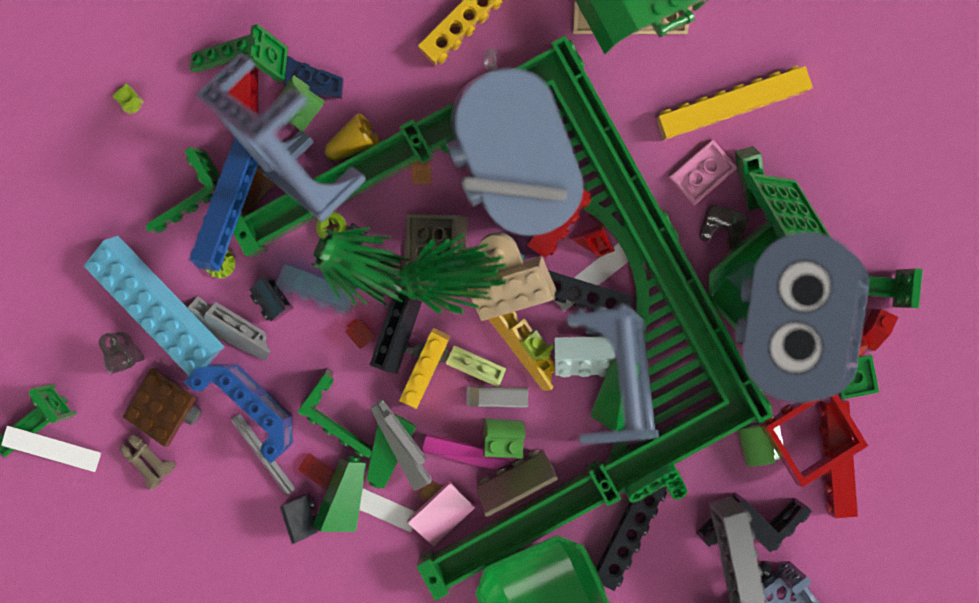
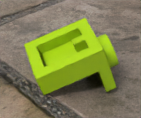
[113,83,144,114]
[520,330,555,361]

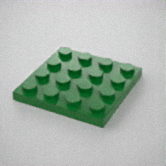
[744,172,831,239]

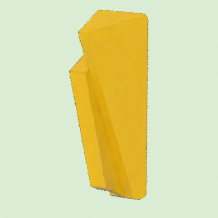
[489,311,555,391]

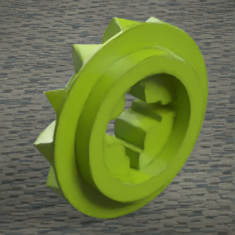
[316,212,347,239]
[206,250,236,278]

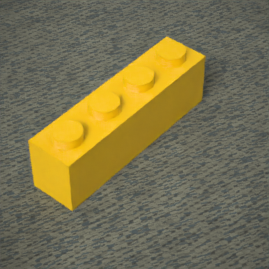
[399,328,451,409]

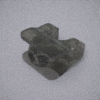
[699,204,748,249]
[99,332,145,374]

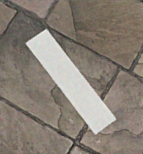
[554,243,628,311]
[2,426,101,472]
[359,489,415,532]

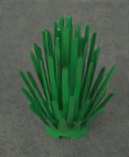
[311,227,410,307]
[401,234,507,315]

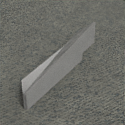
[187,296,270,361]
[370,399,432,491]

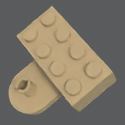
[467,232,556,321]

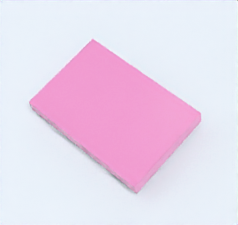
[669,139,738,206]
[407,481,475,546]

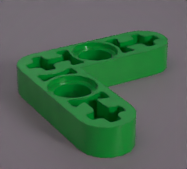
[625,463,688,502]

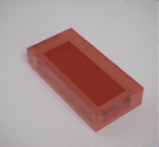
[298,453,335,490]

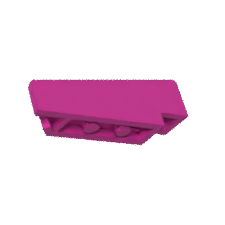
[422,433,517,471]

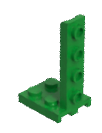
[190,24,288,83]
[146,147,221,233]
[867,268,923,309]
[298,368,372,458]
[0,384,78,458]

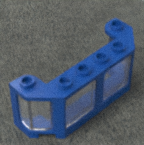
[184,364,294,463]

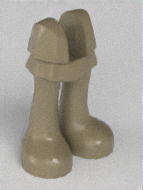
[119,435,177,491]

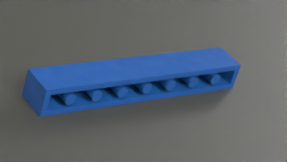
[189,137,258,271]

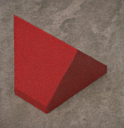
[569,224,615,258]

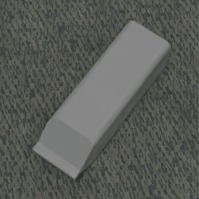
[466,386,528,408]

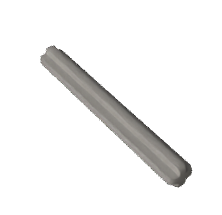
[463,177,567,201]
[231,414,295,495]

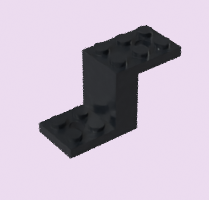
[696,493,812,553]

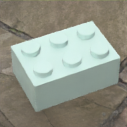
[555,337,615,377]

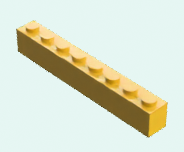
[656,65,813,141]

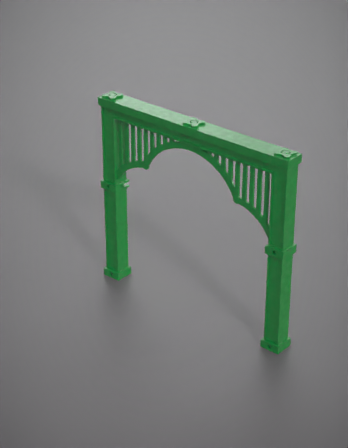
[233,35,774,601]

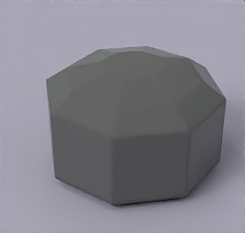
[184,405,201,425]

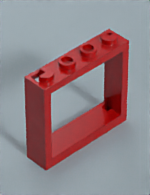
[760,394,869,488]

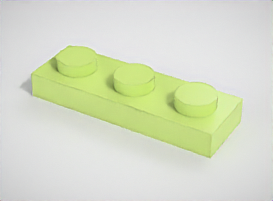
[446,346,506,387]

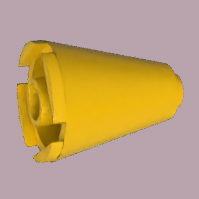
[325,113,380,162]

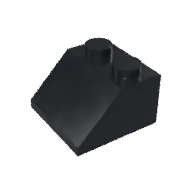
[249,276,294,322]
[280,492,319,544]

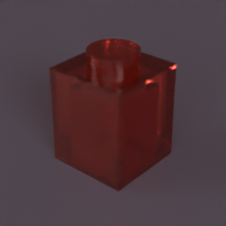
[345,319,376,349]

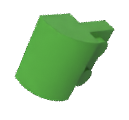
[272,75,325,131]
[483,418,525,459]
[738,422,783,466]

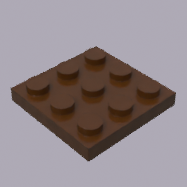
[123,368,197,447]

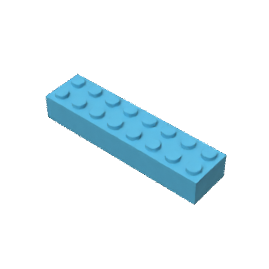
[84,236,225,376]

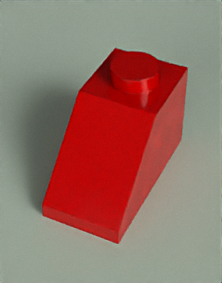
[862,309,899,351]

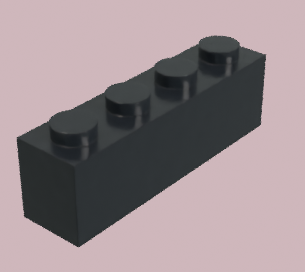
[370,293,422,374]

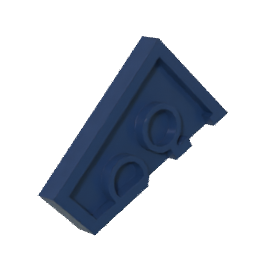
[284,56,344,99]

